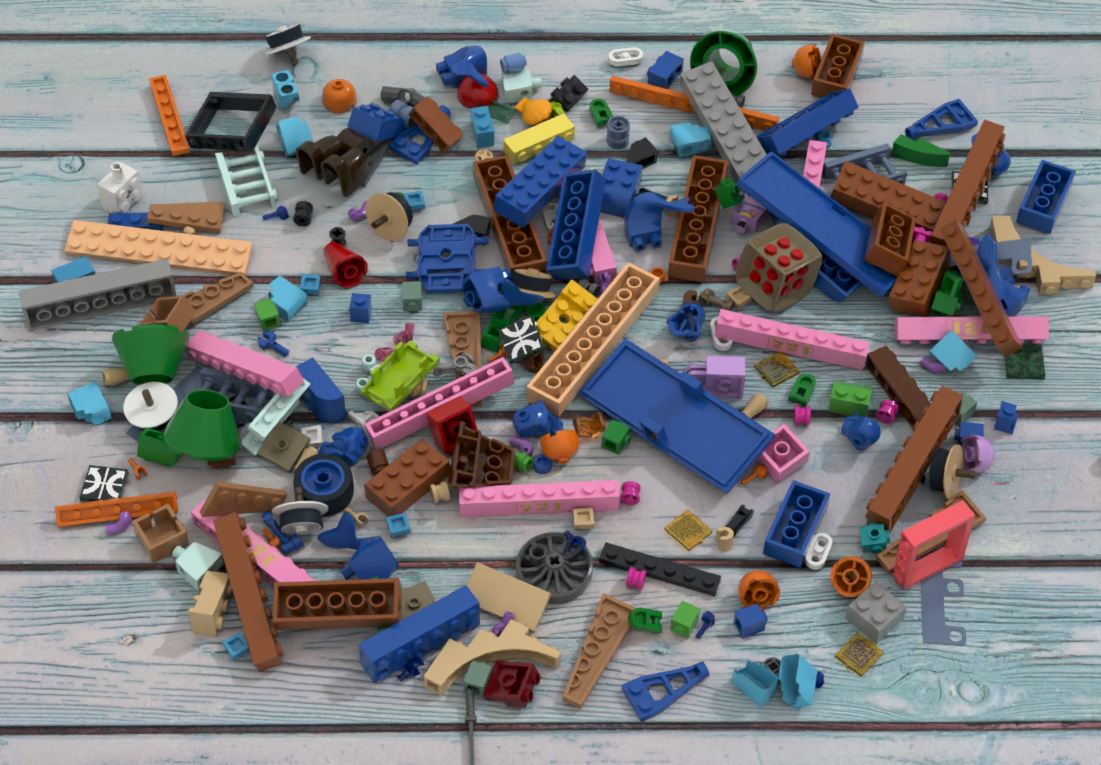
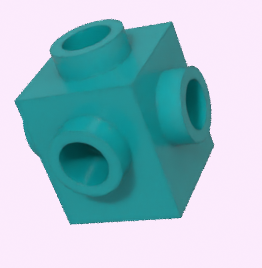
[859,523,890,554]

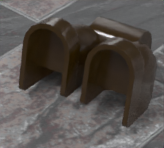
[296,128,374,197]

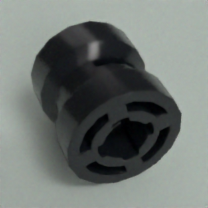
[293,201,313,227]

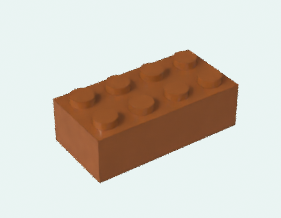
[811,34,865,97]
[864,202,916,276]
[889,240,952,317]
[364,438,450,517]

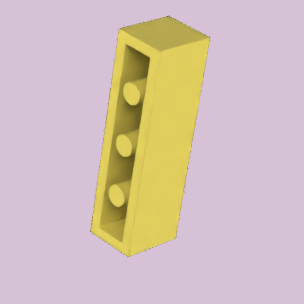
[503,113,575,165]

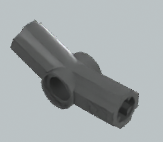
[380,86,426,107]

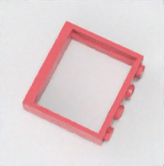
[892,500,975,590]

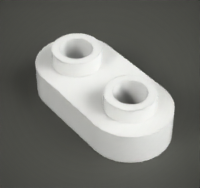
[609,47,643,66]
[542,203,558,233]
[710,317,733,351]
[805,533,832,570]

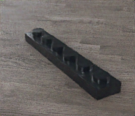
[599,542,721,596]

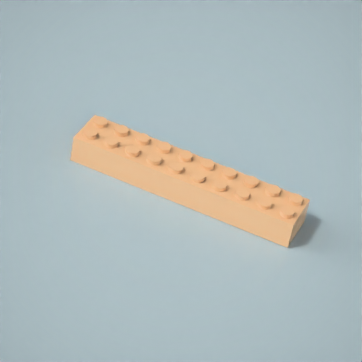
[526,262,660,417]

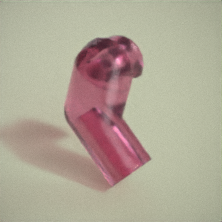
[393,323,414,345]
[375,347,394,360]

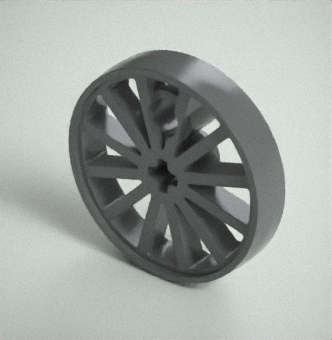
[516,532,593,604]

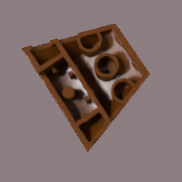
[448,421,515,488]

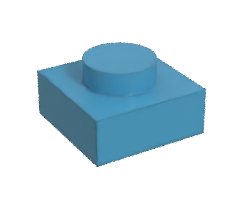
[404,191,425,211]
[300,274,321,295]
[386,513,411,538]
[222,632,250,661]

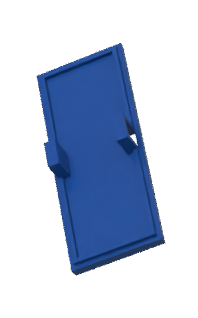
[735,151,899,297]
[577,338,775,494]

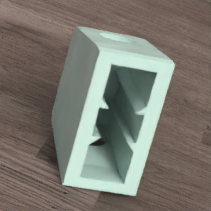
[502,68,542,103]
[172,542,224,591]

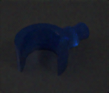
[564,530,586,555]
[398,656,425,682]

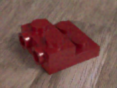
[483,661,540,708]

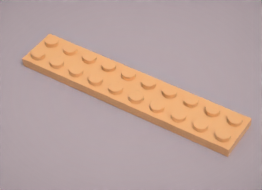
[65,220,253,276]

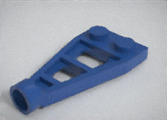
[905,99,978,140]
[389,105,451,165]
[621,661,709,722]

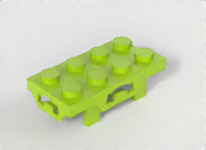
[361,341,440,412]

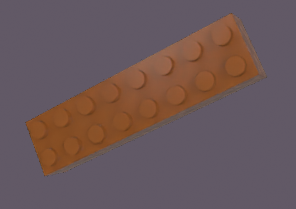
[930,119,1006,247]
[473,155,547,282]
[668,155,729,283]
[865,385,963,534]

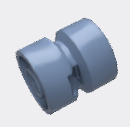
[389,100,416,129]
[606,116,630,149]

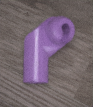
[348,201,367,221]
[599,271,612,295]
[920,357,948,374]
[509,436,534,456]
[105,511,132,535]
[492,611,515,637]

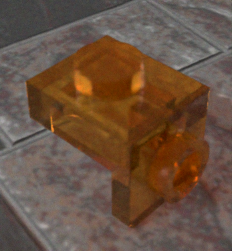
[572,412,606,438]

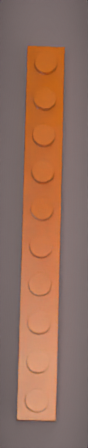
[609,75,779,131]

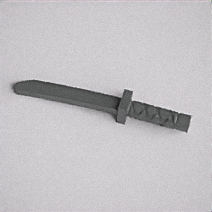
[465,689,477,765]

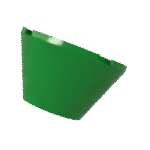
[690,31,757,96]
[112,324,190,385]
[162,390,242,461]

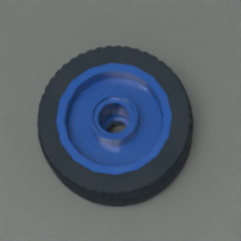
[293,454,354,517]

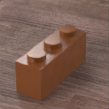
[408,96,464,153]

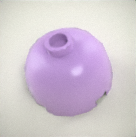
[960,435,995,473]

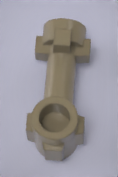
[698,288,734,311]

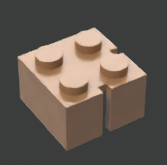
[139,295,196,332]
[132,504,189,563]

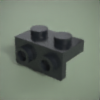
[548,75,589,113]

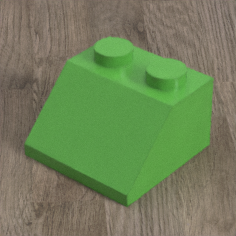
[828,380,872,417]

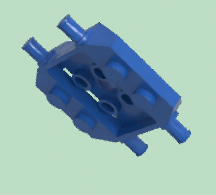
[406,224,489,293]

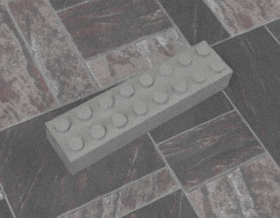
[680,61,767,193]
[19,259,176,332]

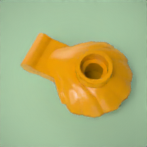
[514,97,552,125]

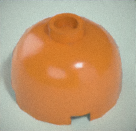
[791,44,821,79]
[322,79,357,113]
[539,430,579,464]
[831,556,872,597]
[738,570,780,610]

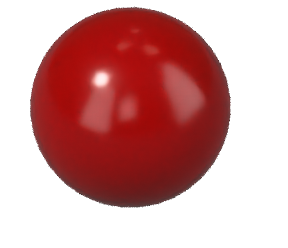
[457,73,498,109]

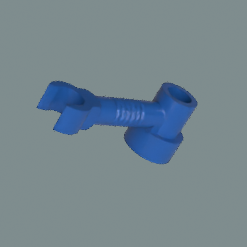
[262,511,304,555]

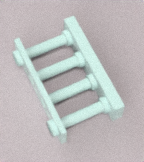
[215,145,277,217]
[241,378,310,456]

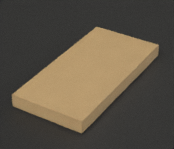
[467,562,552,631]

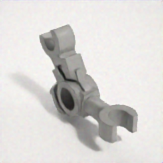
[433,353,477,376]

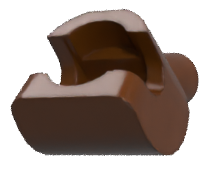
[677,290,698,312]
[515,351,544,373]

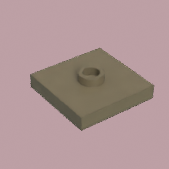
[257,421,311,473]
[401,581,436,620]

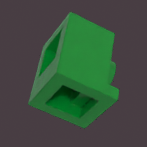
[715,178,745,209]

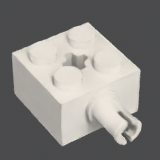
[97,162,143,213]

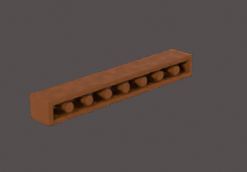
[940,219,1023,356]
[213,512,284,672]

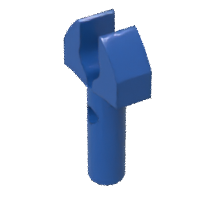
[258,331,289,356]

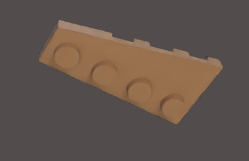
[147,202,225,234]
[185,272,253,325]
[200,481,288,517]

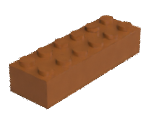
[830,161,946,241]
[273,578,402,630]

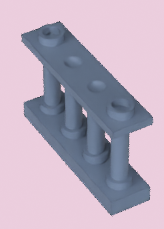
[822,143,907,185]
[200,368,276,424]

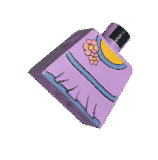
[732,191,770,234]

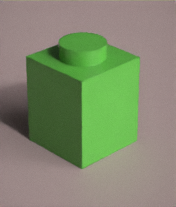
[254,298,281,331]
[670,601,700,638]

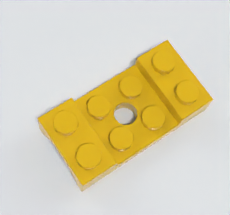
[535,280,598,353]

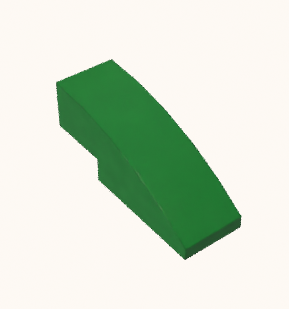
[891,134,951,167]
[940,269,964,298]
[481,305,524,353]

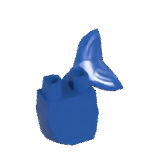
[436,45,489,88]
[623,191,695,252]
[977,233,1030,317]
[462,266,544,313]
[317,512,399,580]

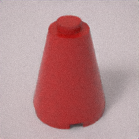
[323,242,368,288]

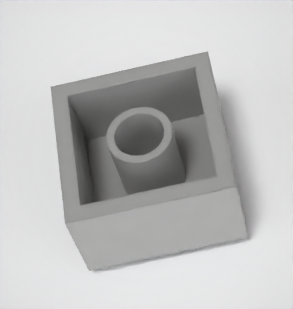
[846,581,907,644]

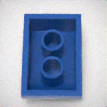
[347,103,405,141]
[600,158,643,217]
[814,249,862,302]
[295,357,346,423]

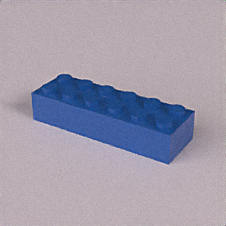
[756,89,859,157]
[494,136,587,228]
[546,169,606,280]
[359,585,480,683]

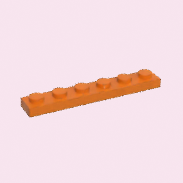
[149,75,190,156]
[55,491,179,527]

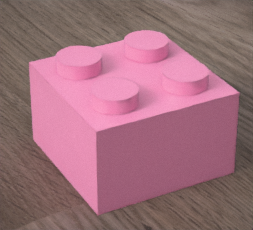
[757,424,810,483]

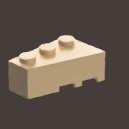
[188,570,233,637]

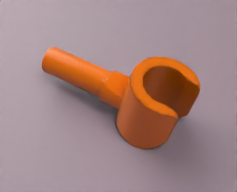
[487,344,508,363]
[128,458,147,480]
[741,465,768,485]
[262,528,281,549]

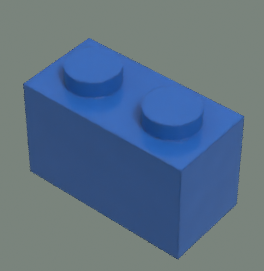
[647,51,684,89]

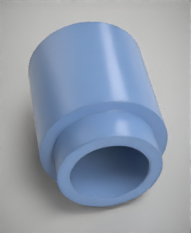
[500,53,527,73]

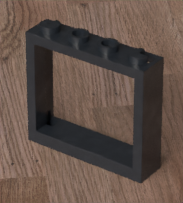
[185,92,277,152]

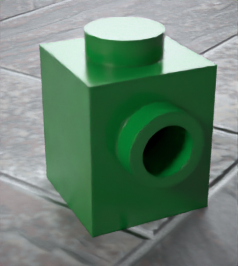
[601,419,631,455]

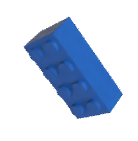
[1016,160,1076,234]
[763,480,830,568]

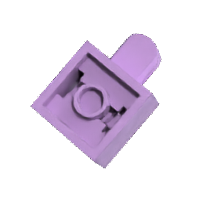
[686,355,745,399]

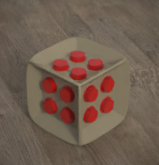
[736,223,822,312]

